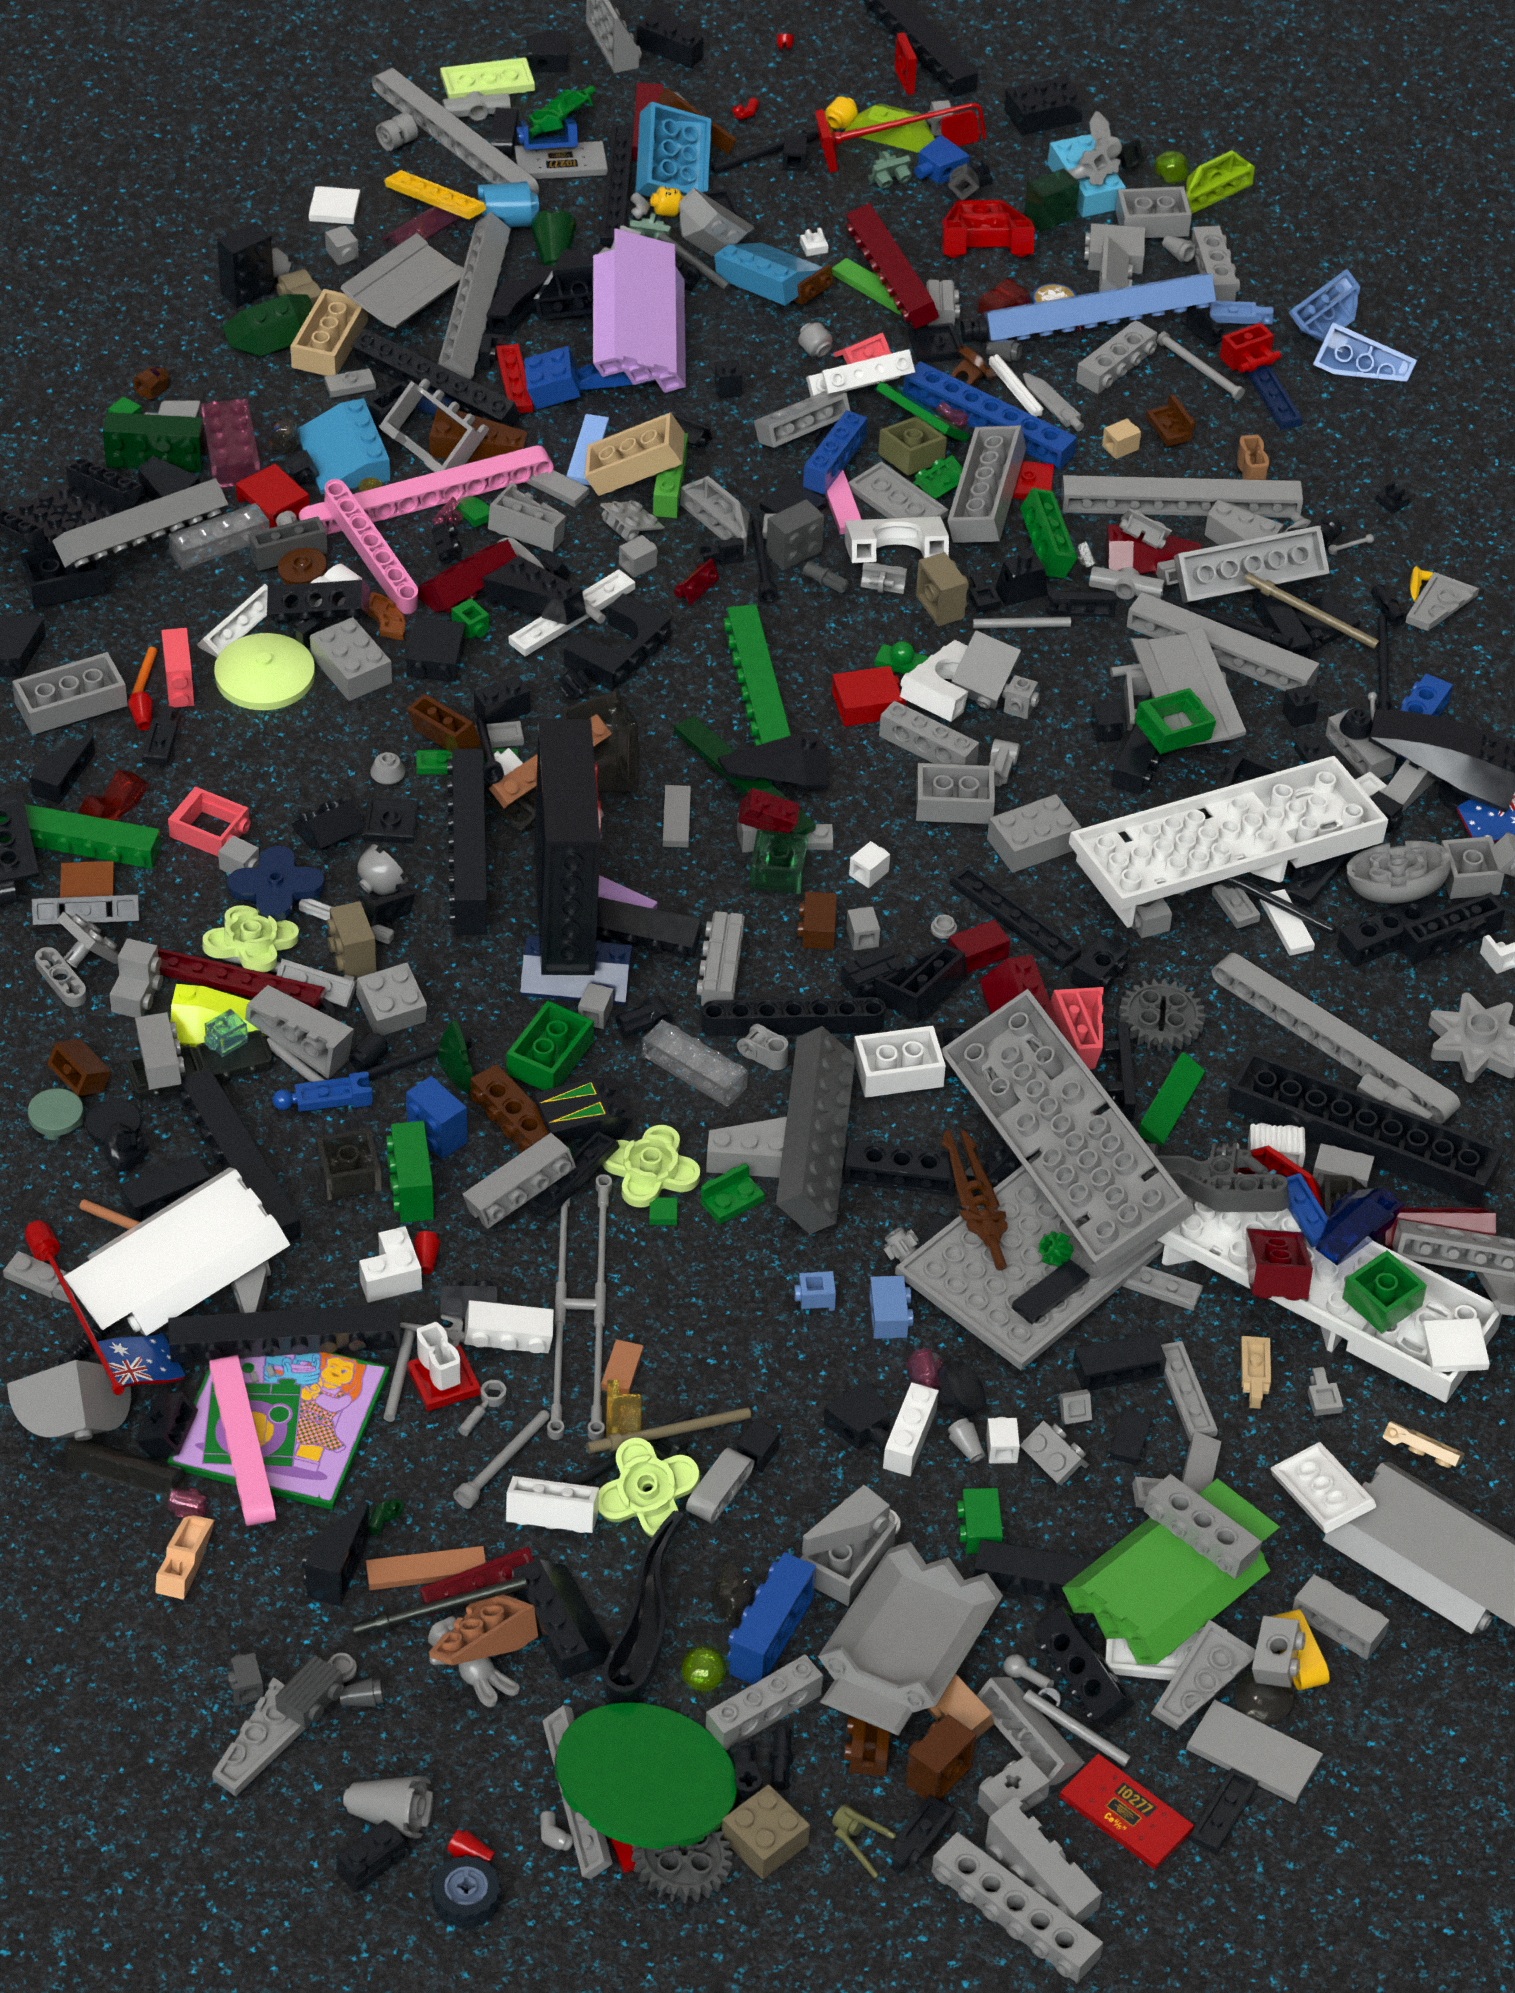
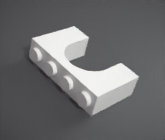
[845,516,949,563]
[900,640,968,722]

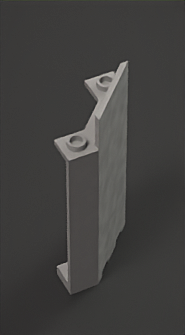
[1323,1462,1515,1634]
[818,1542,1003,1735]

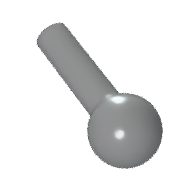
[1003,1654,1054,1689]

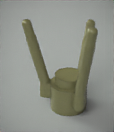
[832,1804,896,1878]

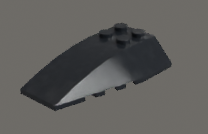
[1368,709,1515,813]

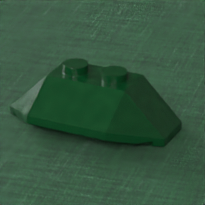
[222,294,313,357]

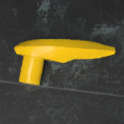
[1410,566,1433,602]

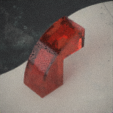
[78,770,149,821]

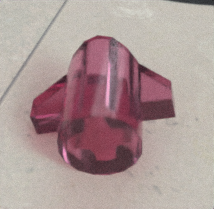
[168,1488,207,1518]

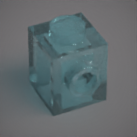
[204,1009,248,1057]

